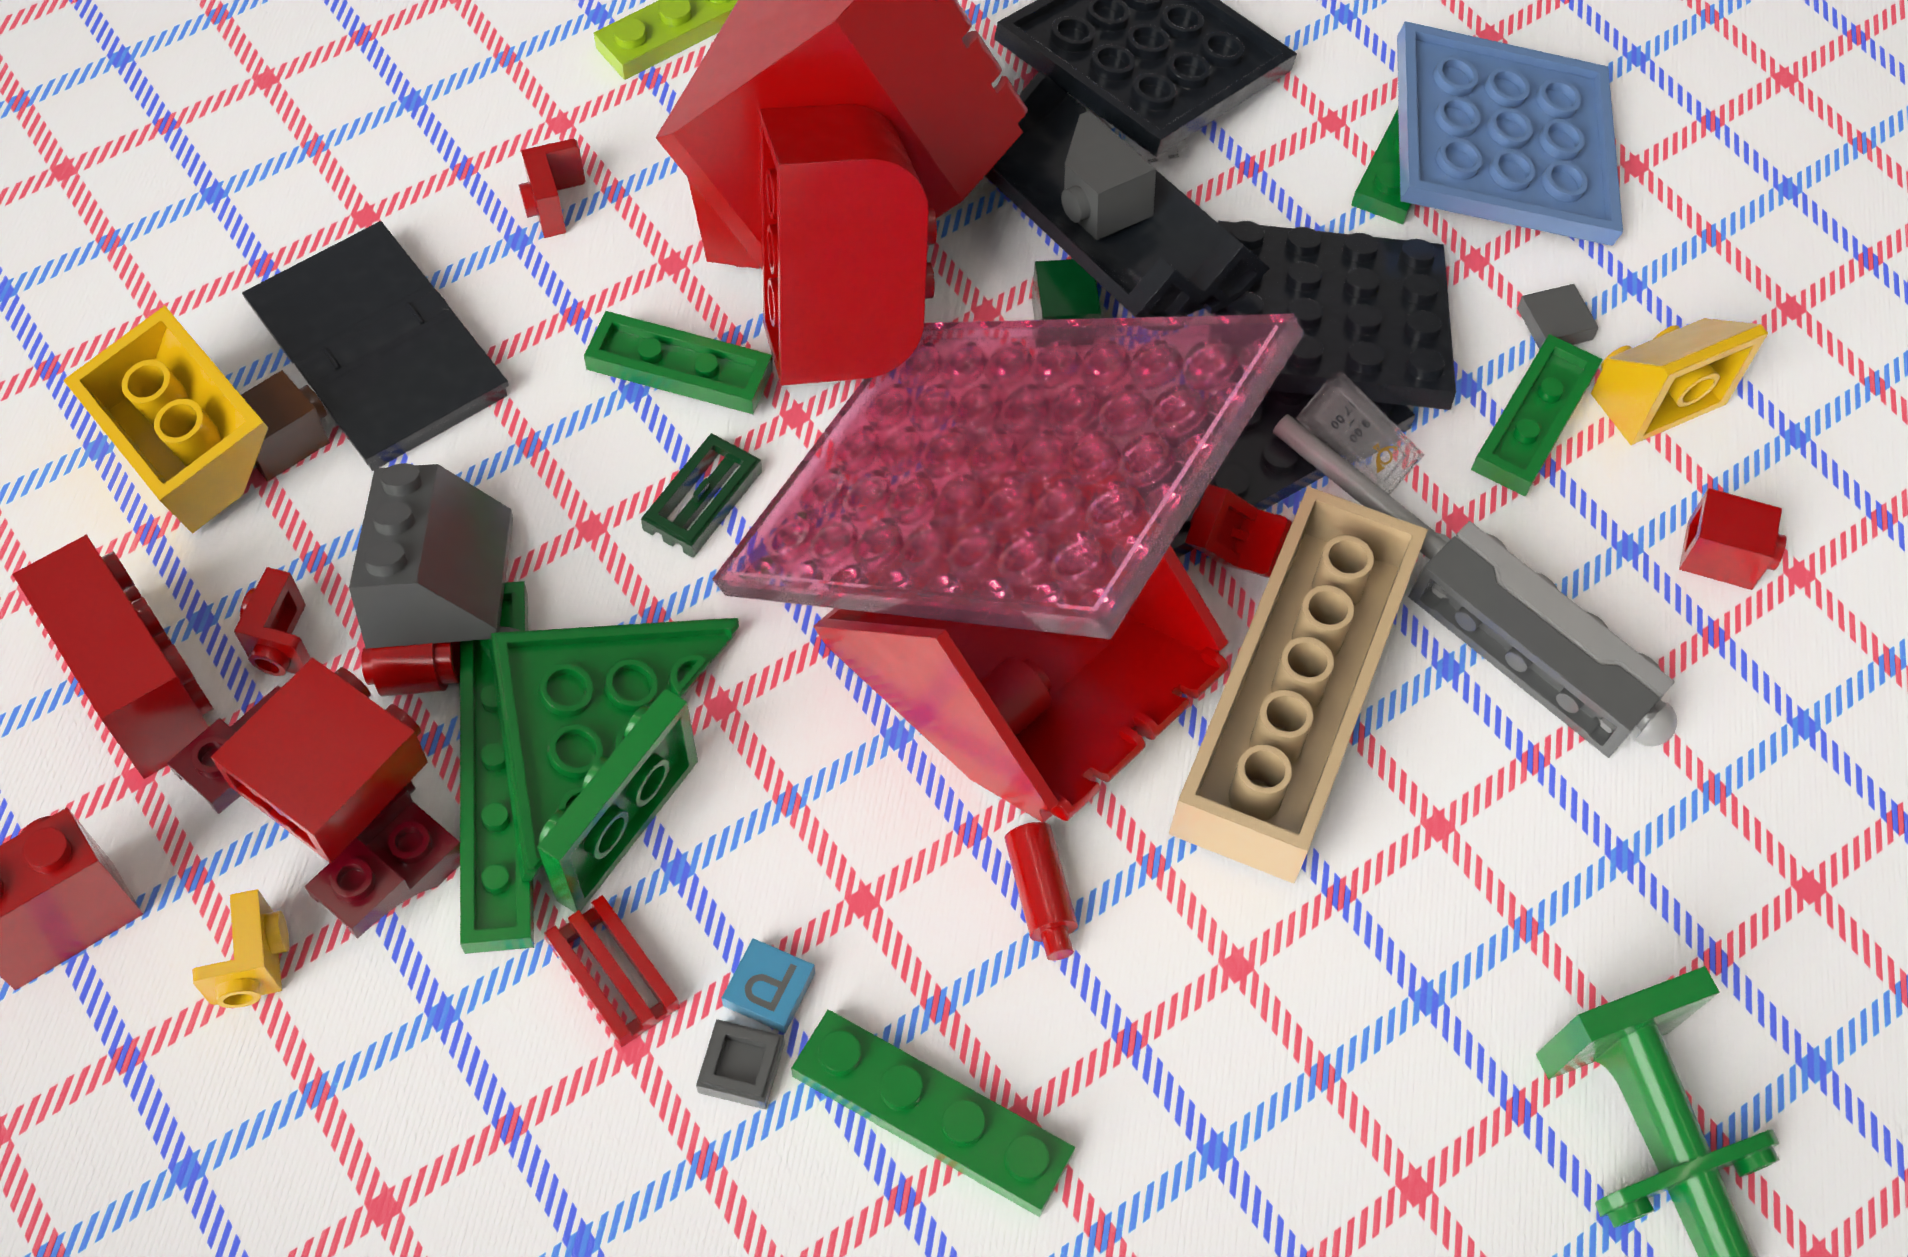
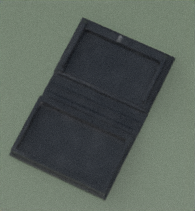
[241,221,509,471]

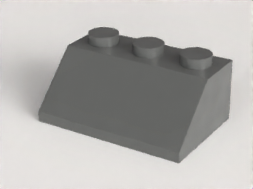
[349,463,513,649]

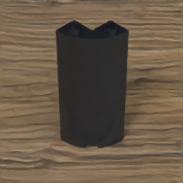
[985,72,1270,326]

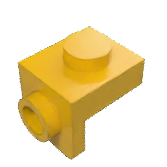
[192,889,289,1008]

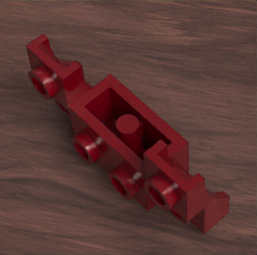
[167,685,460,939]

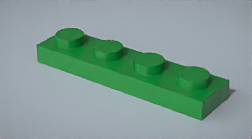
[791,1009,1076,1217]

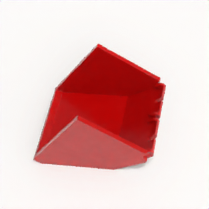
[655,0,1028,269]
[813,472,1229,823]

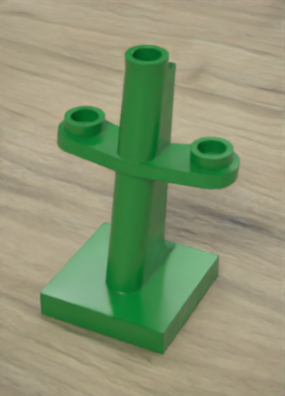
[1536,966,1780,1257]

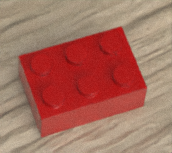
[12,534,214,779]

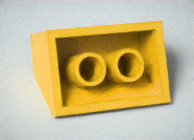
[63,305,268,534]

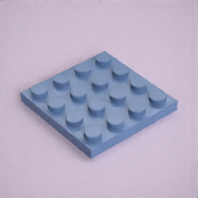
[1397,21,1623,246]

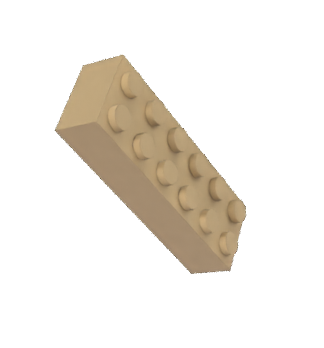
[1169,486,1428,884]

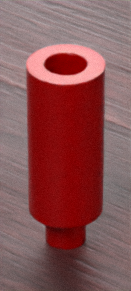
[1004,822,1078,961]

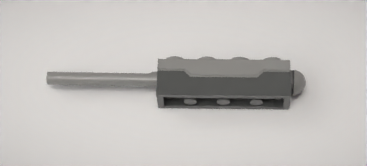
[1273,414,1677,758]

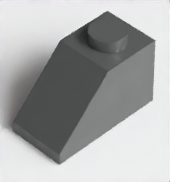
[1061,111,1156,240]

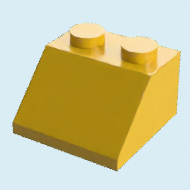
[1590,318,1768,445]

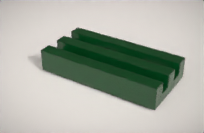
[641,433,762,558]

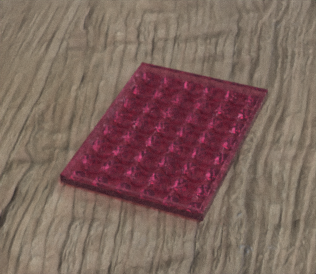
[712,314,1304,639]

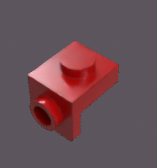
[518,139,586,238]
[1185,484,1292,578]
[234,567,311,676]

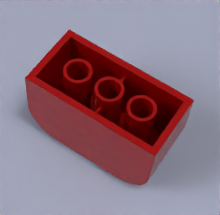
[760,104,937,386]

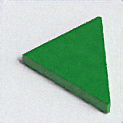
[489,618,739,882]

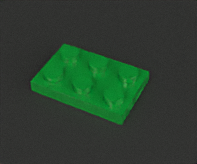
[537,689,698,913]

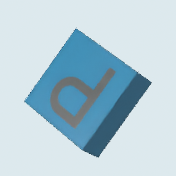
[721,938,816,1033]

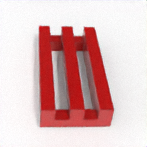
[544,894,680,1048]

